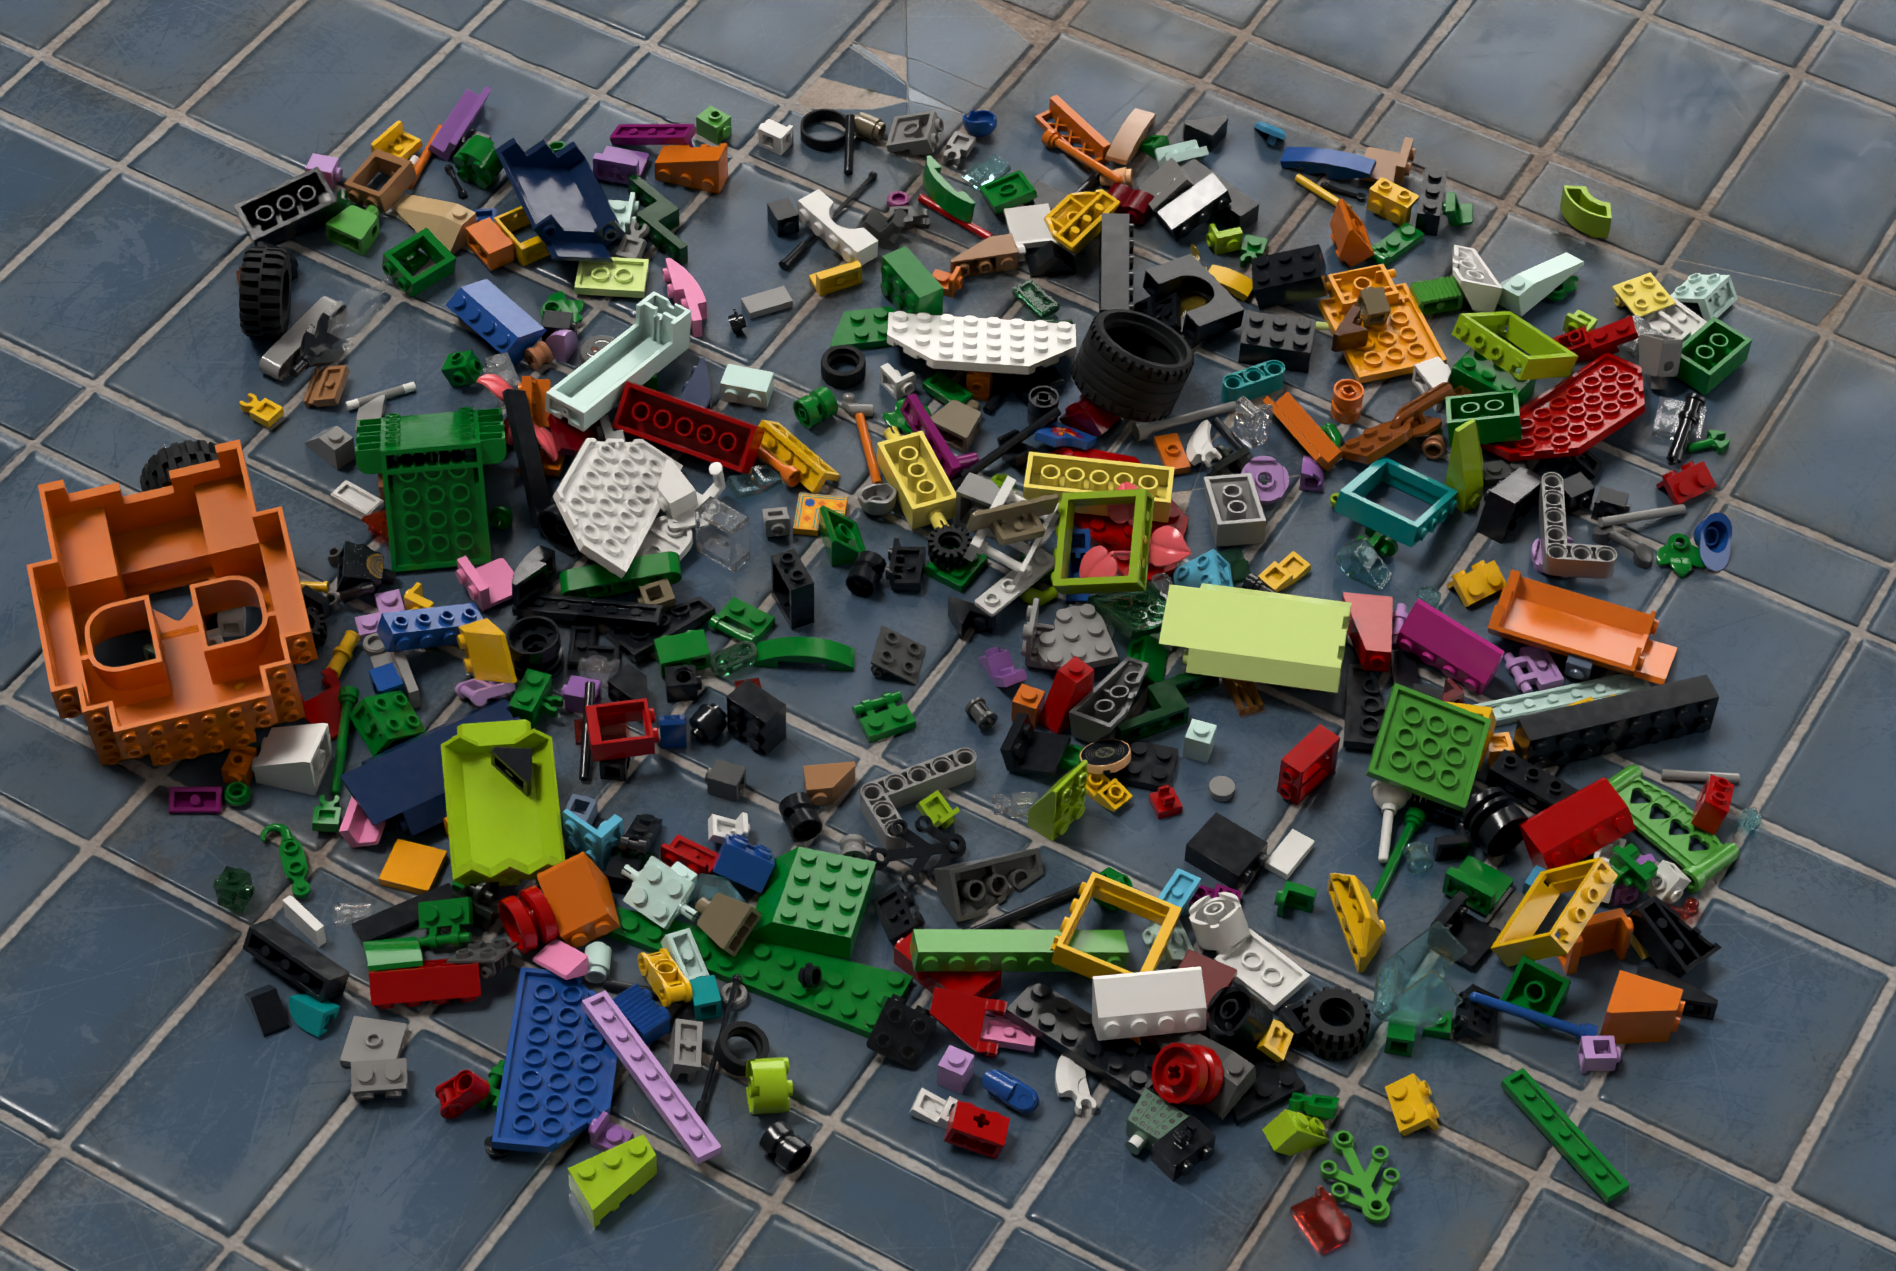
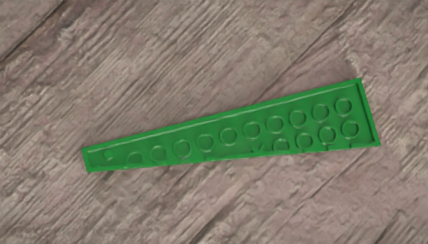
[606,906,913,1038]

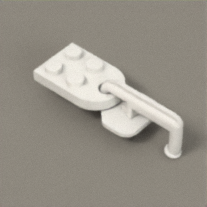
[635,462,725,561]

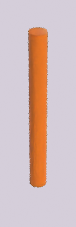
[408,124,443,189]
[855,413,882,484]

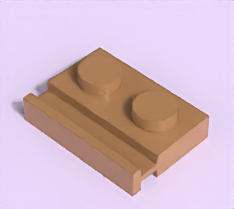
[303,365,350,408]

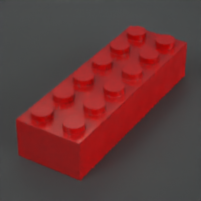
[612,381,766,474]

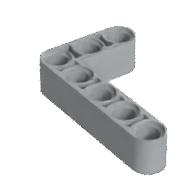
[1538,472,1617,579]
[860,747,977,851]

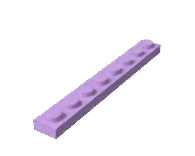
[581,990,722,1164]

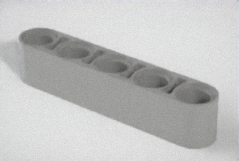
[259,296,347,381]

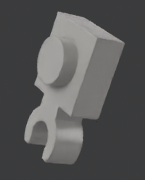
[943,131,976,166]
[616,221,650,259]

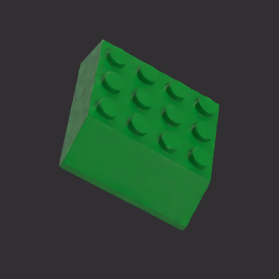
[747,847,876,959]

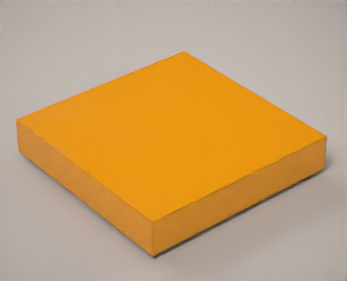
[378,839,448,895]

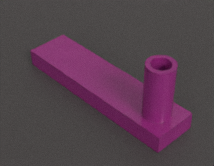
[609,124,697,147]
[900,394,979,481]

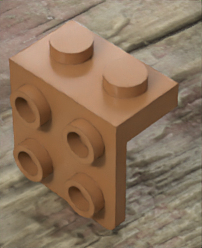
[1360,137,1416,187]

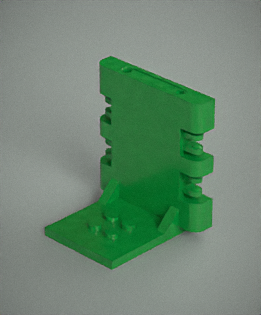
[355,407,506,572]

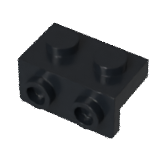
[885,538,926,590]

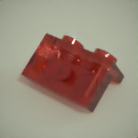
[1290,1185,1352,1255]

